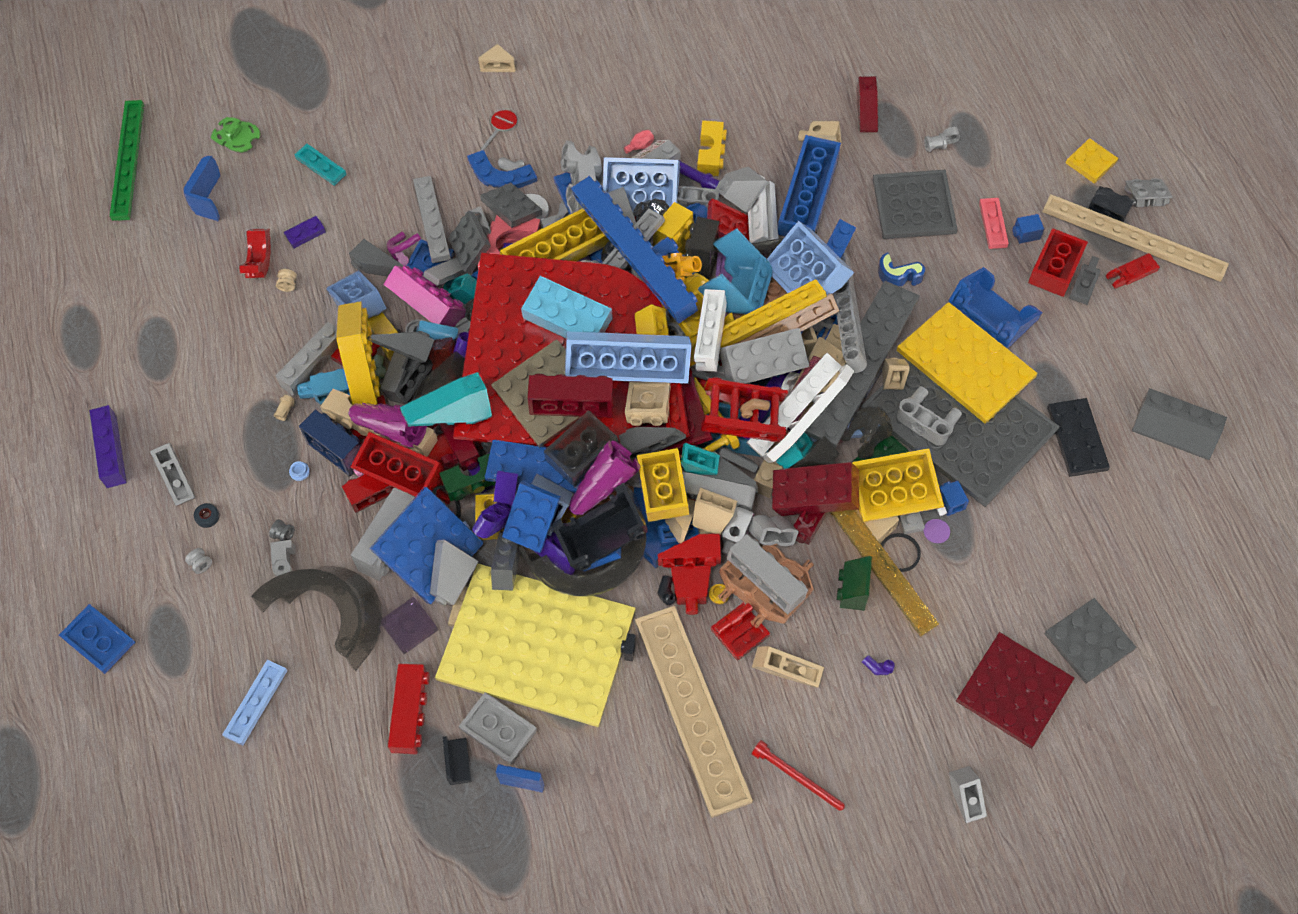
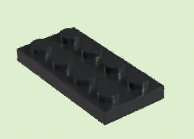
[1047,398,1110,477]

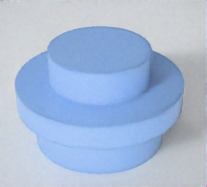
[289,461,310,481]

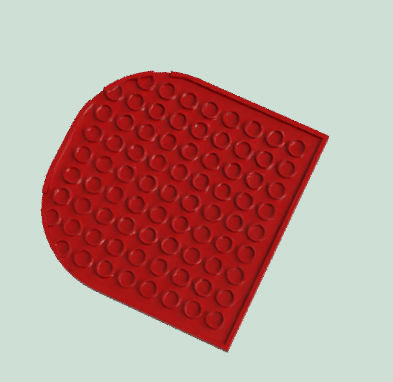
[453,253,669,451]

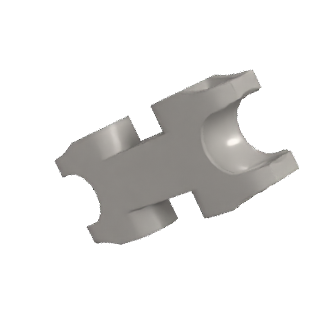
[560,140,606,214]

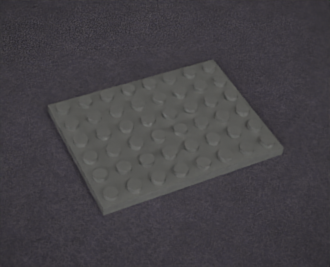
[860,361,1060,507]

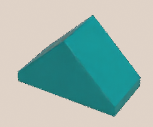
[681,443,720,475]

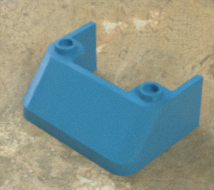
[698,228,773,314]

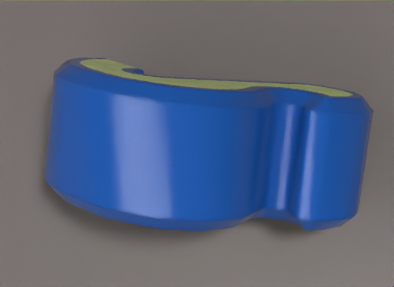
[878,252,925,287]

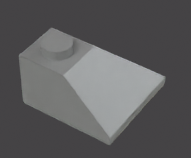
[715,167,768,213]

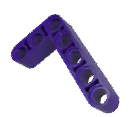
[472,502,576,576]

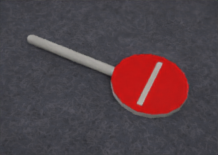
[479,110,517,151]

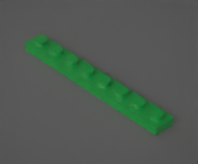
[109,100,145,221]

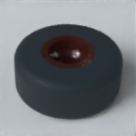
[193,503,219,528]

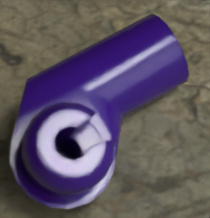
[862,655,895,675]

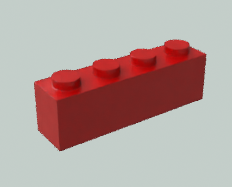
[388,664,429,754]

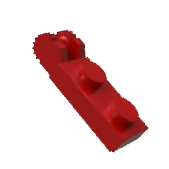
[1106,253,1160,289]

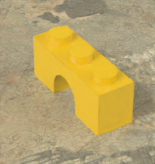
[697,120,727,177]

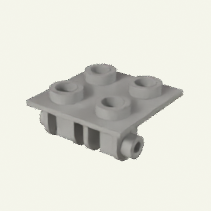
[1125,178,1173,207]

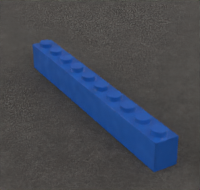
[571,175,698,324]

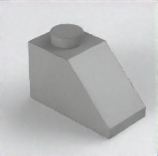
[949,766,987,823]

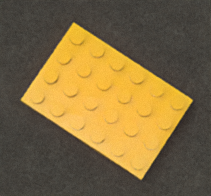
[896,302,1038,424]

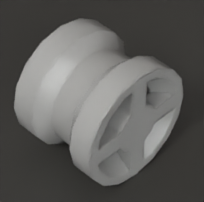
[185,548,212,574]

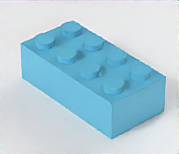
[521,276,612,338]

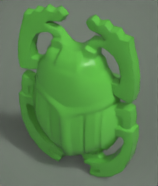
[210,117,260,152]

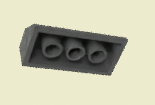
[1132,388,1227,460]

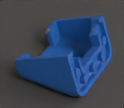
[947,267,1043,349]

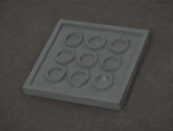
[873,169,958,239]

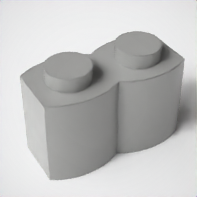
[748,515,798,546]

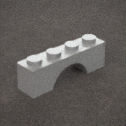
[275,322,338,397]

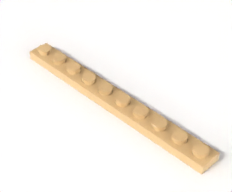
[1043,194,1229,282]

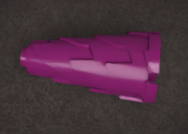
[348,403,427,448]
[569,440,640,515]

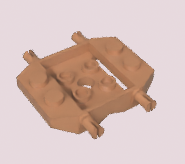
[718,539,814,628]

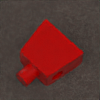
[671,566,711,615]

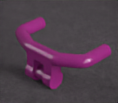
[387,231,421,266]

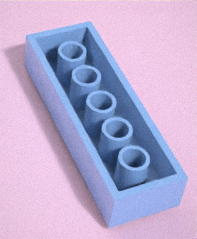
[565,331,691,383]

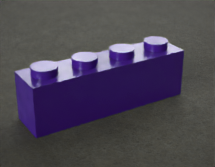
[89,405,127,488]

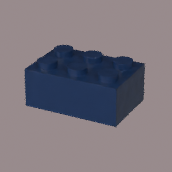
[299,409,361,477]

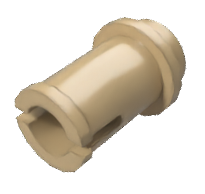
[274,395,295,421]

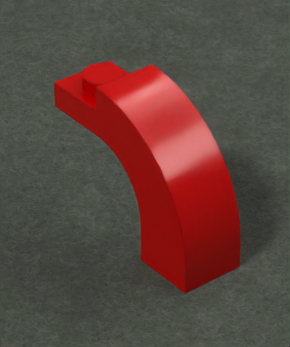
[239,228,271,278]

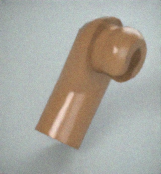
[740,398,770,418]

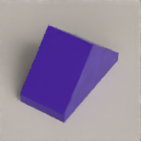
[493,471,519,505]

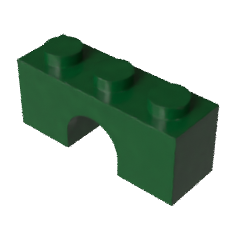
[439,453,496,502]

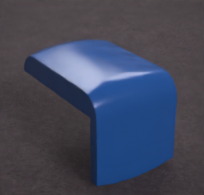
[183,156,220,221]

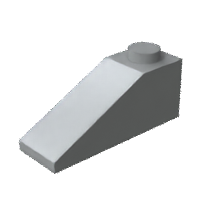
[150,443,195,506]

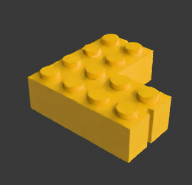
[336,301,380,405]

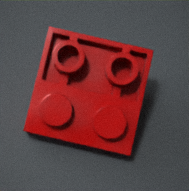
[711,602,770,661]

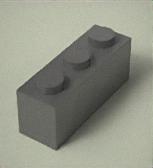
[491,533,520,591]

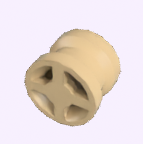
[276,269,297,292]

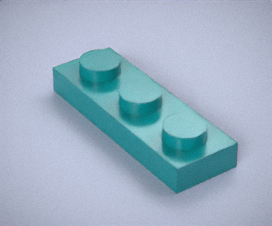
[294,143,347,186]

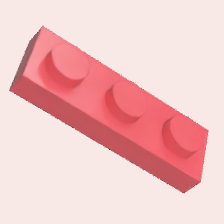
[979,198,1009,249]

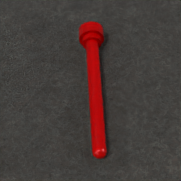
[751,740,845,811]

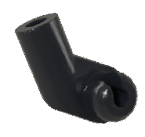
[657,575,676,605]

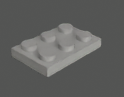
[459,692,537,765]

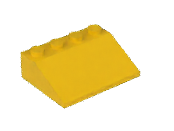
[852,449,944,522]

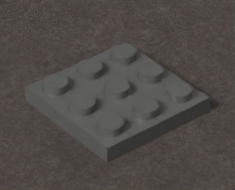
[1044,598,1136,684]

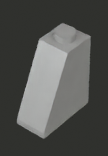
[430,540,479,606]

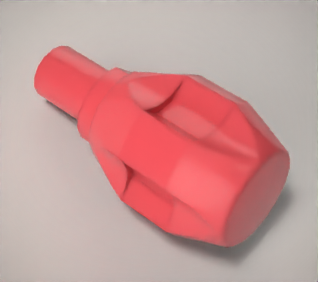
[624,130,654,154]

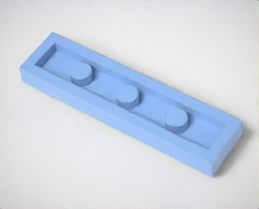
[222,660,287,746]

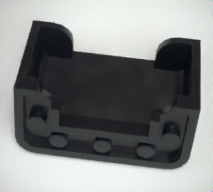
[552,483,648,571]

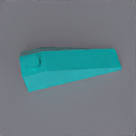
[400,372,492,426]

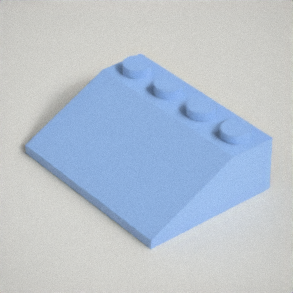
[603,157,680,216]
[767,221,854,294]

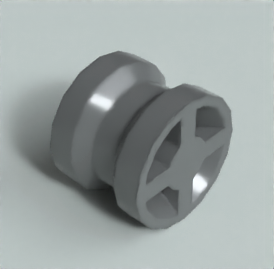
[269,519,295,541]

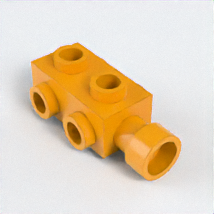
[662,253,702,281]

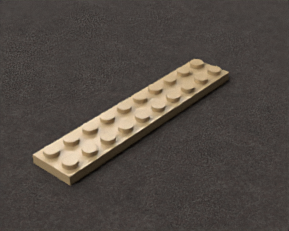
[635,605,753,818]

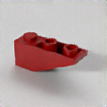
[658,534,721,568]

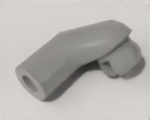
[498,157,525,171]

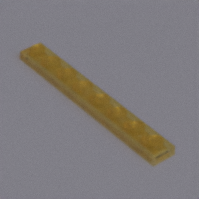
[830,510,939,637]

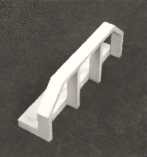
[746,353,854,463]

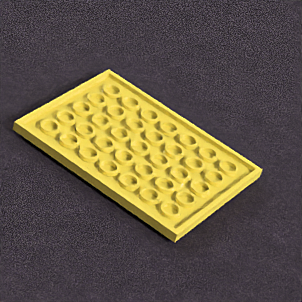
[435,563,636,727]

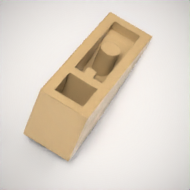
[752,646,824,688]

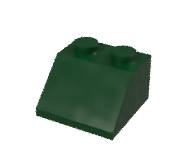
[836,556,872,611]

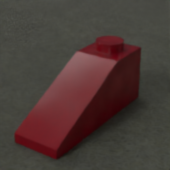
[856,76,878,133]

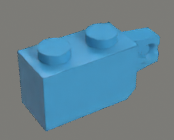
[297,369,351,404]

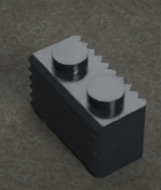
[1088,186,1134,222]

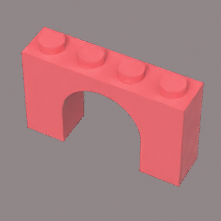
[478,215,541,271]

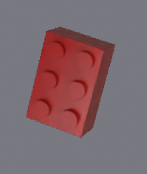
[1028,228,1088,297]

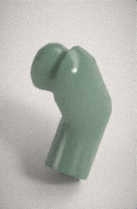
[374,355,387,379]

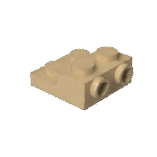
[625,382,671,426]

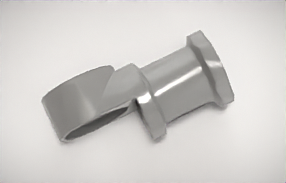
[924,127,960,152]

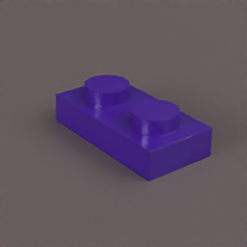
[284,216,326,249]

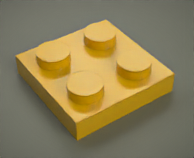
[1066,138,1118,184]

